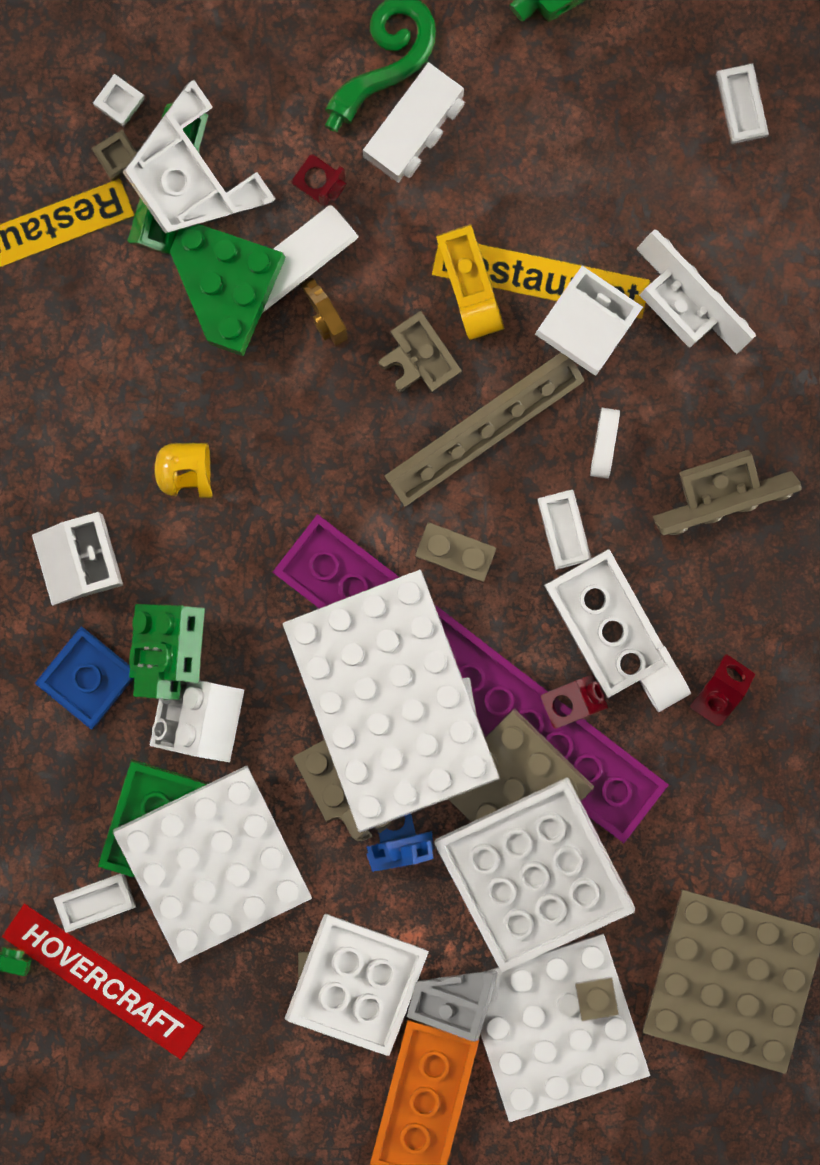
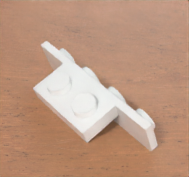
[637,229,756,354]

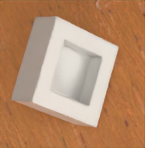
[93,74,145,127]

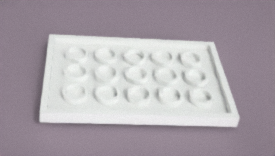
[282,570,500,832]

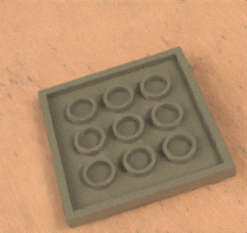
[642,889,820,1074]

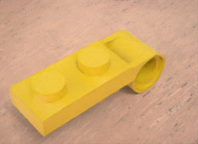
[436,224,505,340]

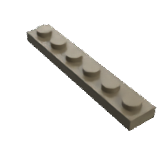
[384,353,585,507]

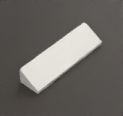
[262,205,358,313]

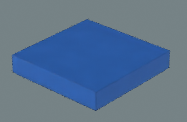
[35,626,135,730]

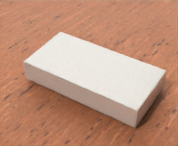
[716,64,769,144]
[537,489,591,570]
[53,874,136,933]

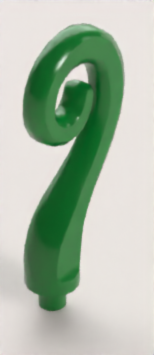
[325,0,436,133]

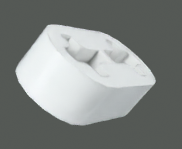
[590,407,620,479]

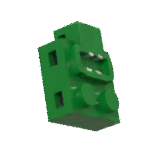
[129,604,205,700]

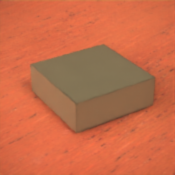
[91,130,137,181]

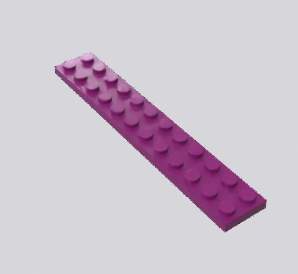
[272,514,669,843]

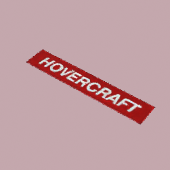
[2,903,204,1060]

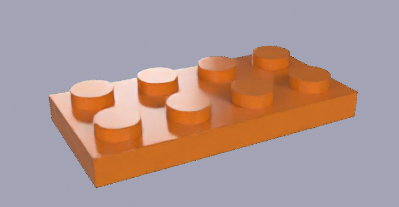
[370,1019,480,1165]

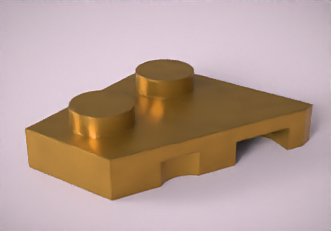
[301,278,348,346]

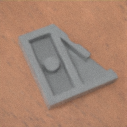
[406,970,498,1042]

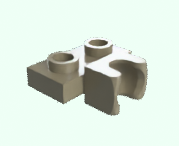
[378,311,462,393]

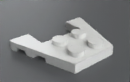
[123,80,275,233]

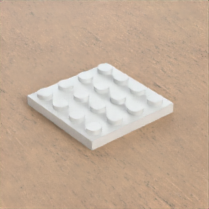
[113,765,312,963]
[434,777,635,972]
[480,933,650,1122]

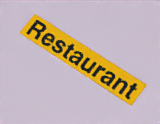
[0,179,134,267]
[432,244,650,319]

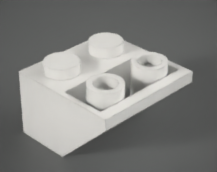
[535,265,643,376]
[32,512,123,606]
[150,681,244,762]

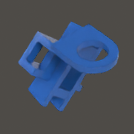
[366,813,434,872]

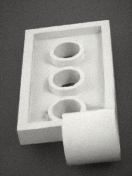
[544,549,691,712]

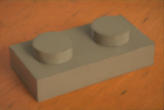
[415,522,497,583]

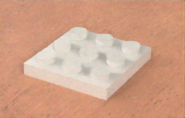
[285,913,429,1056]

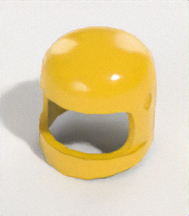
[154,443,212,498]

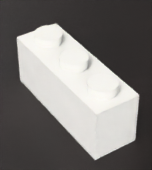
[363,62,465,183]

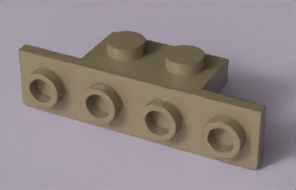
[653,449,802,535]

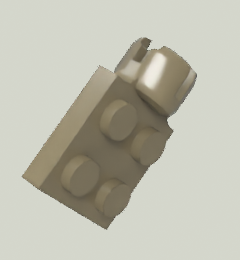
[293,740,391,842]

